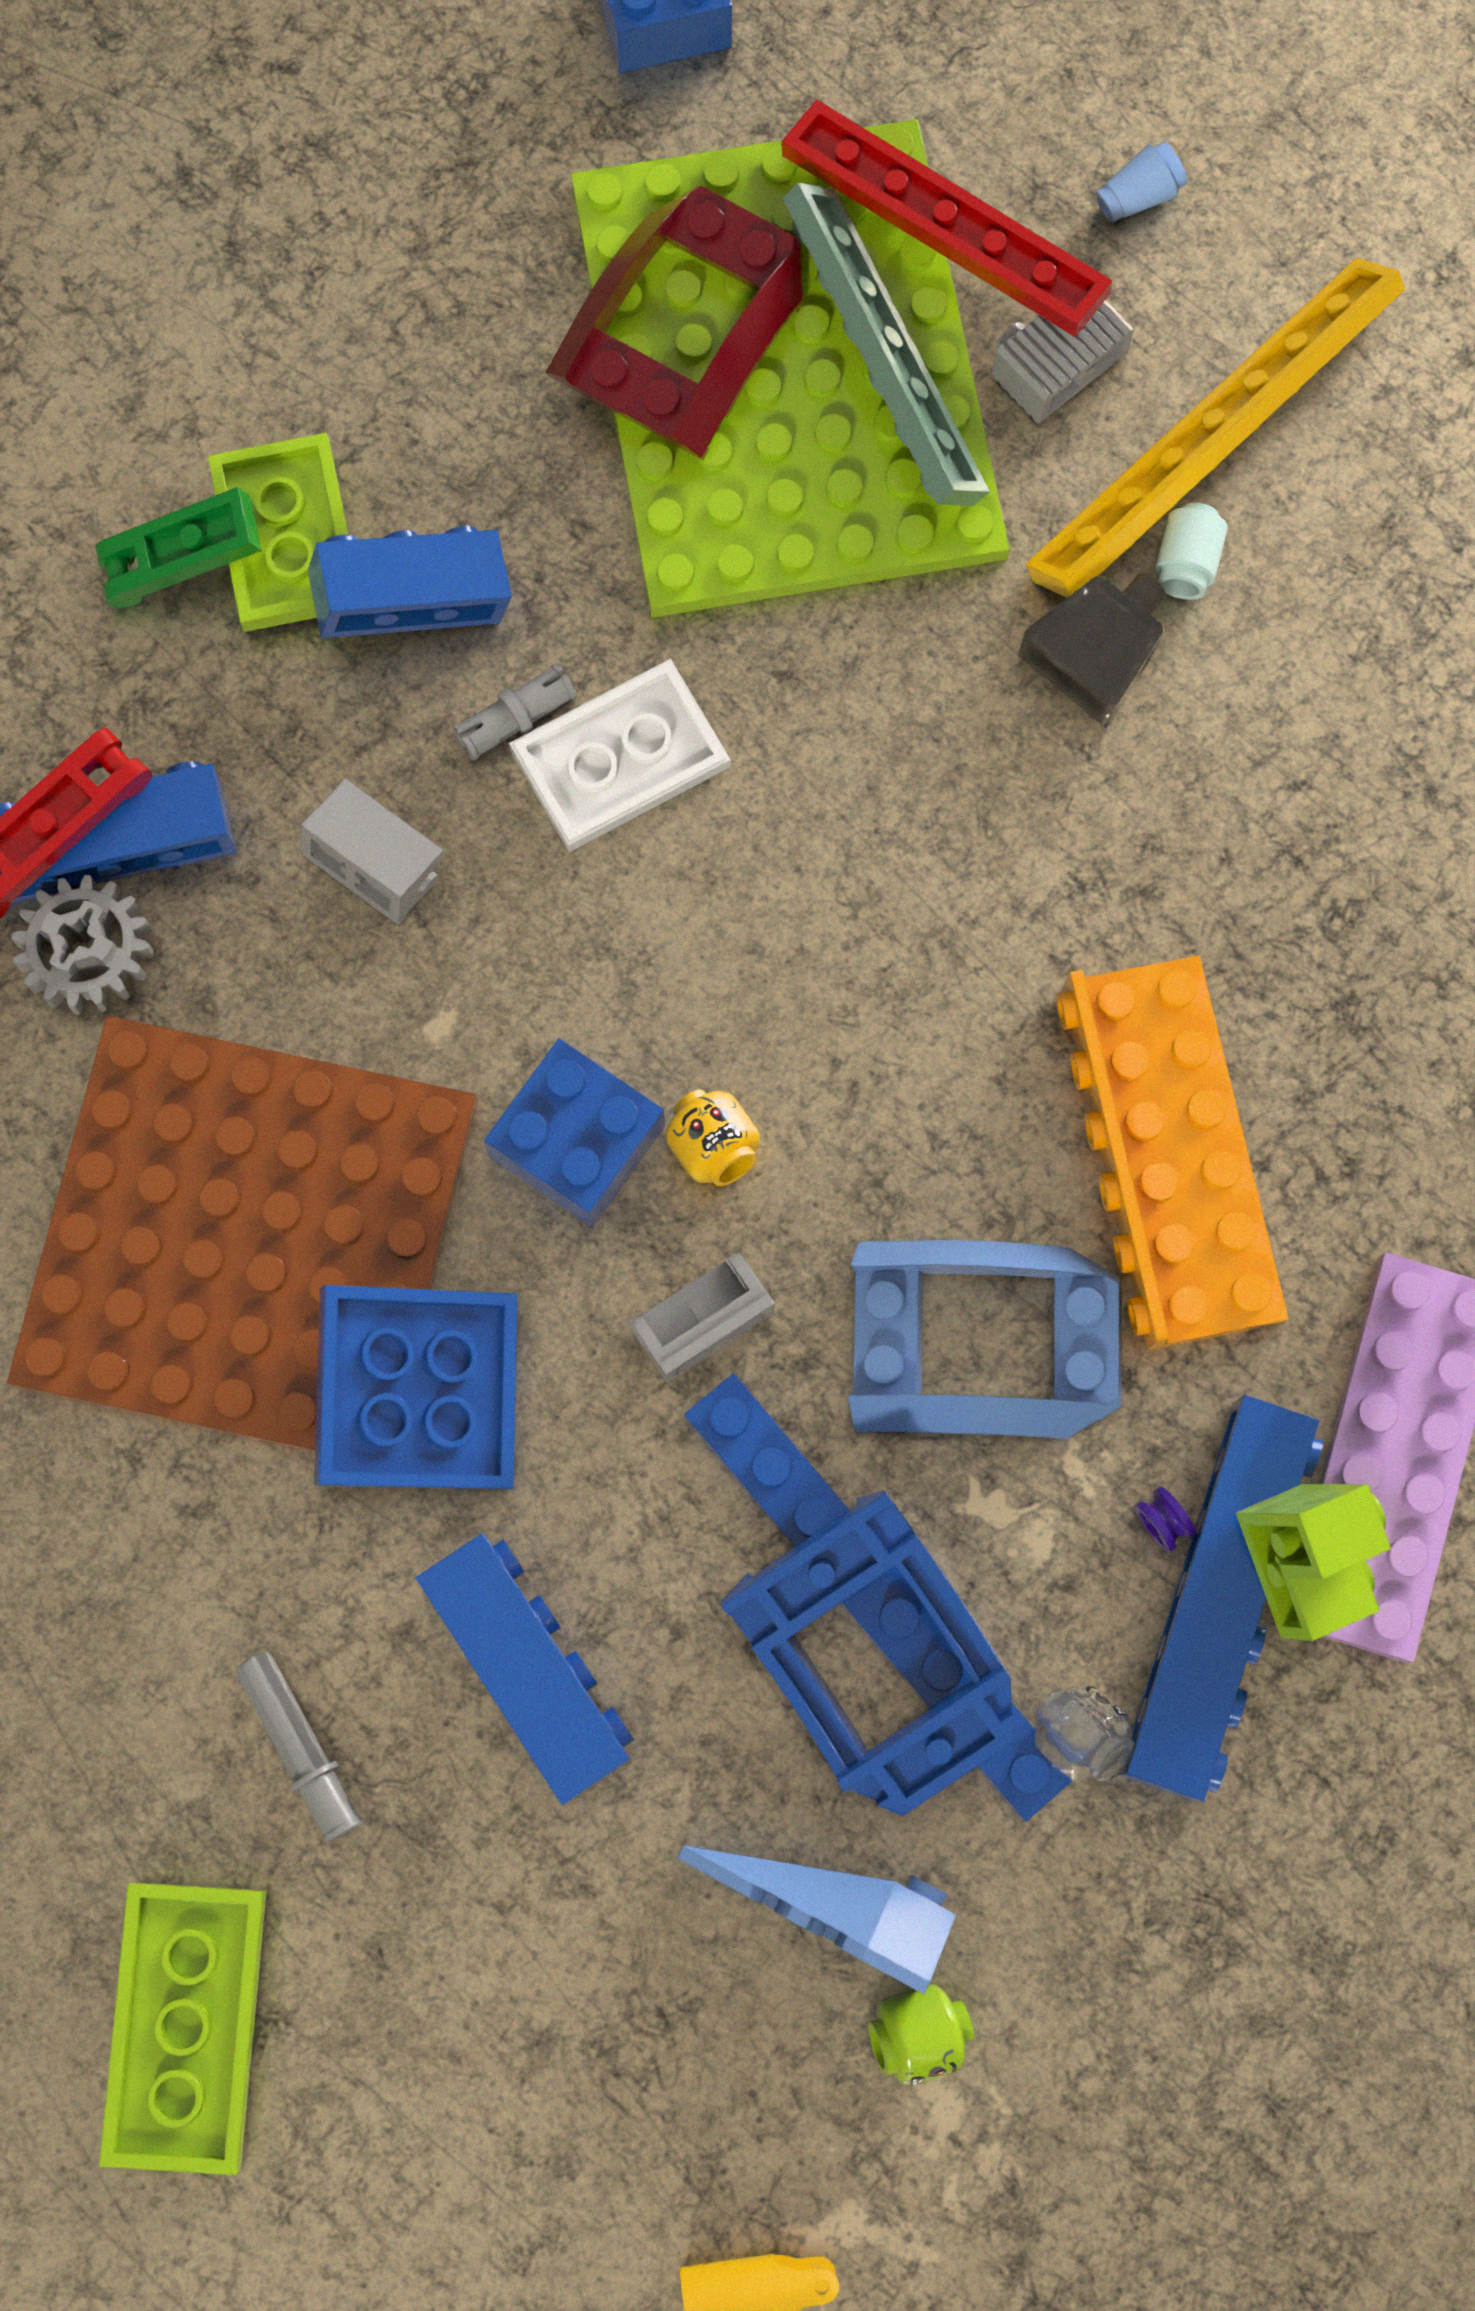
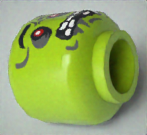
[868,1985,974,2086]

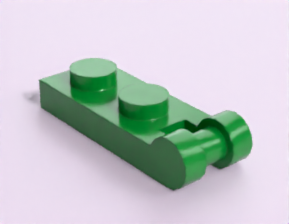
[95,487,262,609]

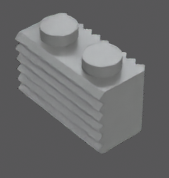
[992,300,1134,424]

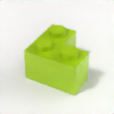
[1236,1484,1391,1641]

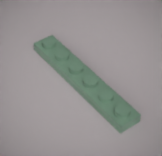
[782,183,990,506]

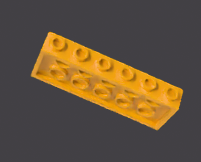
[1056,955,1289,1351]

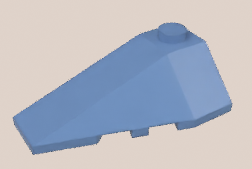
[677,1845,956,1994]

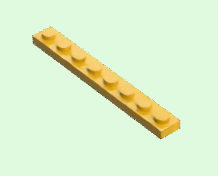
[1025,257,1405,600]

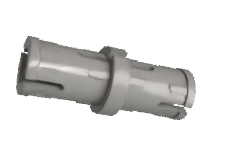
[452,663,577,761]

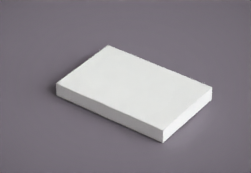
[509,658,731,852]

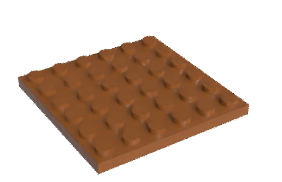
[7,1015,478,1453]

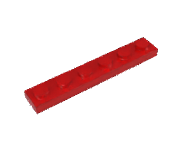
[781,99,1112,338]

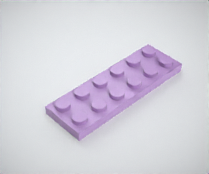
[1319,1252,1475,1664]

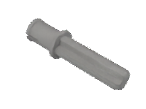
[236,1652,364,1844]

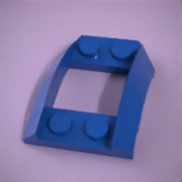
[721,1490,1014,1816]

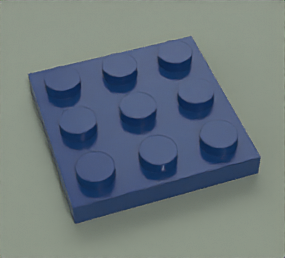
[314,1285,517,1490]

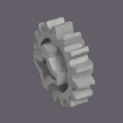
[11,875,154,1015]

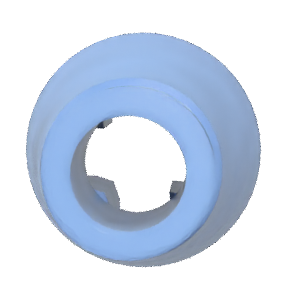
[1095,142,1187,224]

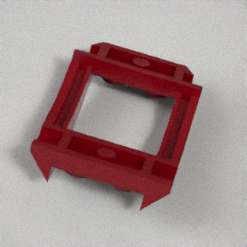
[546,186,804,460]

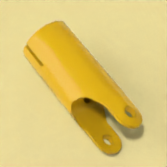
[679,2254,839,2311]

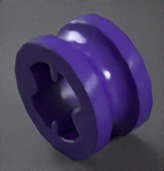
[1133,1486,1196,1553]

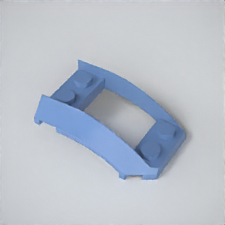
[848,1240,1122,1440]

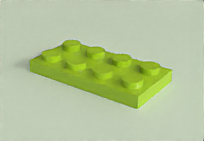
[99,1882,267,2175]

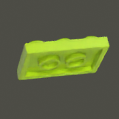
[208,432,349,632]

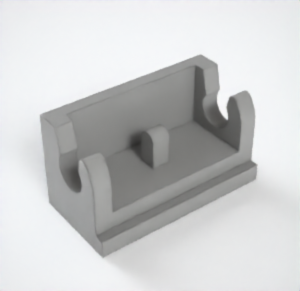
[301,779,444,926]
[628,1253,775,1383]

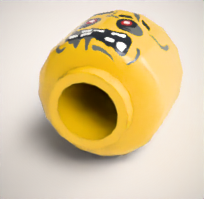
[666,1090,760,1186]

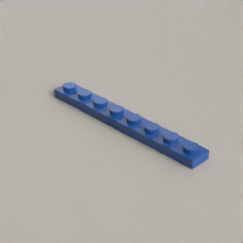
[684,1373,1076,1822]

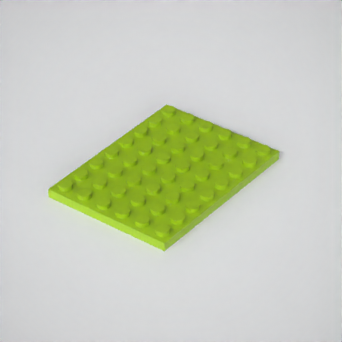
[571,119,1010,618]

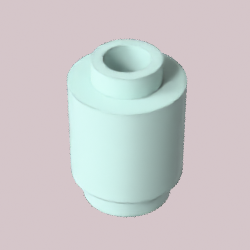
[1155,503,1228,600]

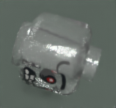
[1034,1683,1135,1785]

